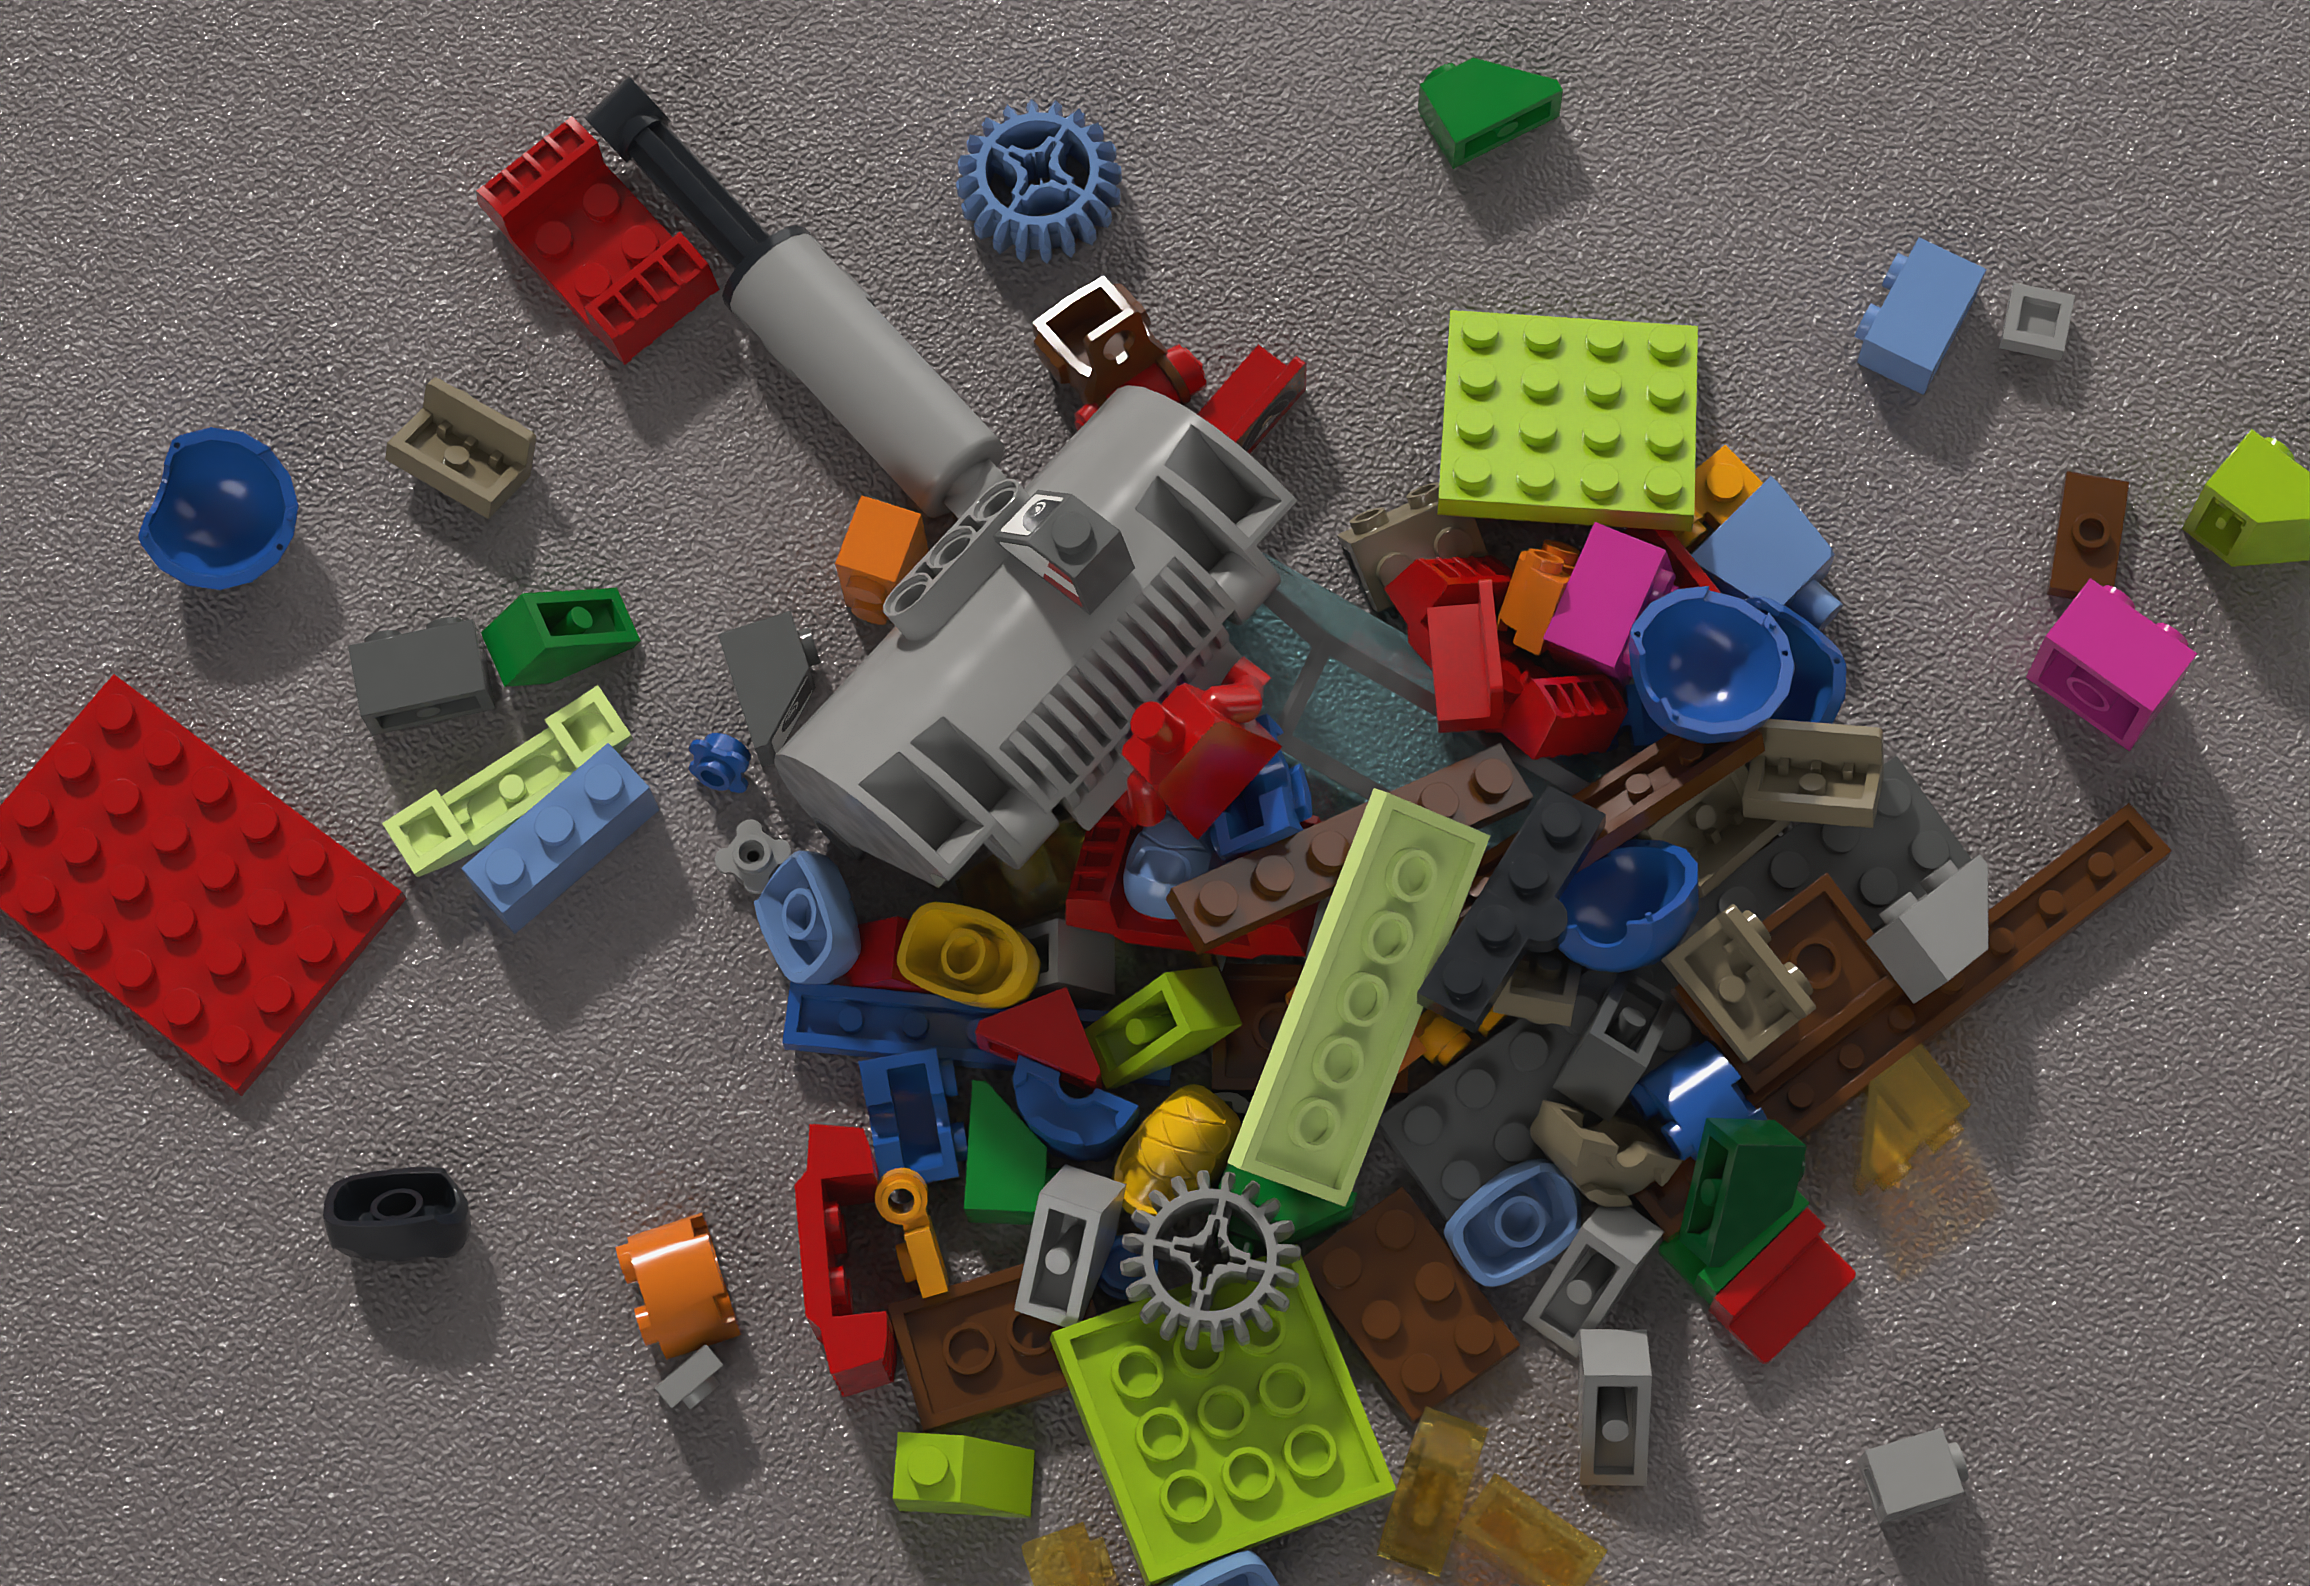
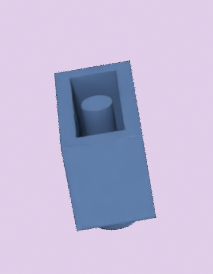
[1854,237,1987,395]

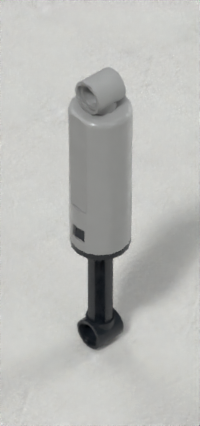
[584,76,1008,519]

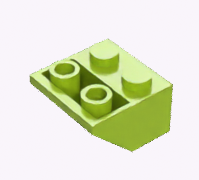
[2182,429,2310,567]

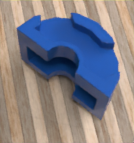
[1210,713,1312,863]
[1627,1041,1767,1161]
[858,1047,968,1183]
[1013,1054,1141,1162]

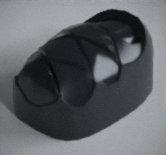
[323,1167,471,1262]

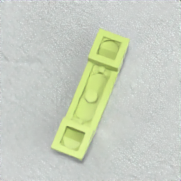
[382,685,633,877]

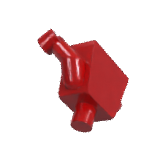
[1113,656,1283,840]

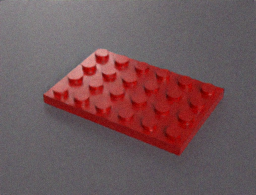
[0,674,407,1097]

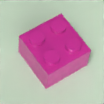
[1543,522,1680,692]
[2025,578,2197,751]

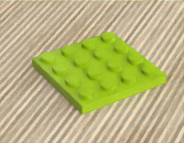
[1437,310,1698,532]
[1050,1244,1396,1586]

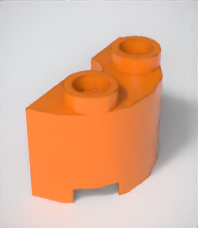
[1496,539,1580,656]
[615,1212,741,1360]

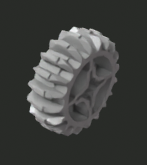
[1120,1170,1301,1352]

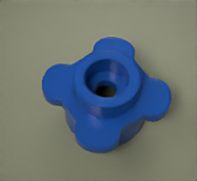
[688,733,751,793]

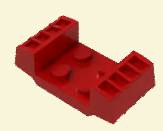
[476,116,720,365]
[1384,555,1628,760]
[1066,805,1322,959]
[794,1124,897,1397]

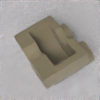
[1530,1100,1682,1207]

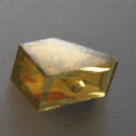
[1376,1407,1489,1577]

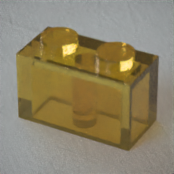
[1454,1473,1608,1586]

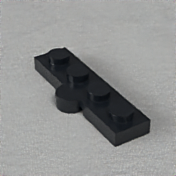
[1417,785,1606,1033]

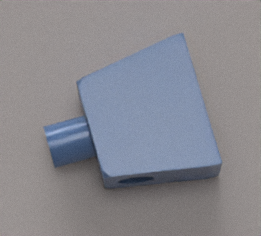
[1691,476,1843,631]

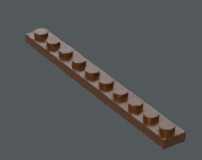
[1629,803,2172,1243]

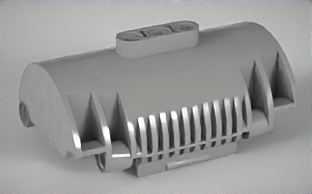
[774,385,1297,888]

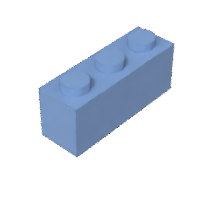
[461,743,659,934]

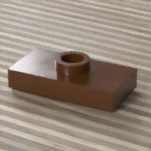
[2046,471,2129,599]

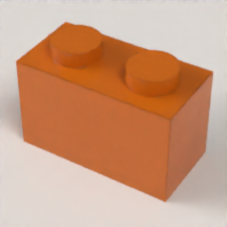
[835,495,929,625]

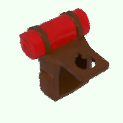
[1033,276,1207,432]

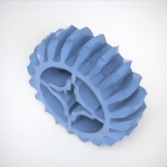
[956,99,1122,264]

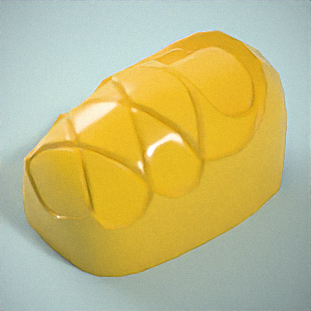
[897,902,1041,1009]
[1111,1084,1241,1217]

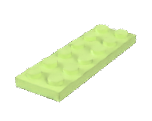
[1227,788,1491,1207]

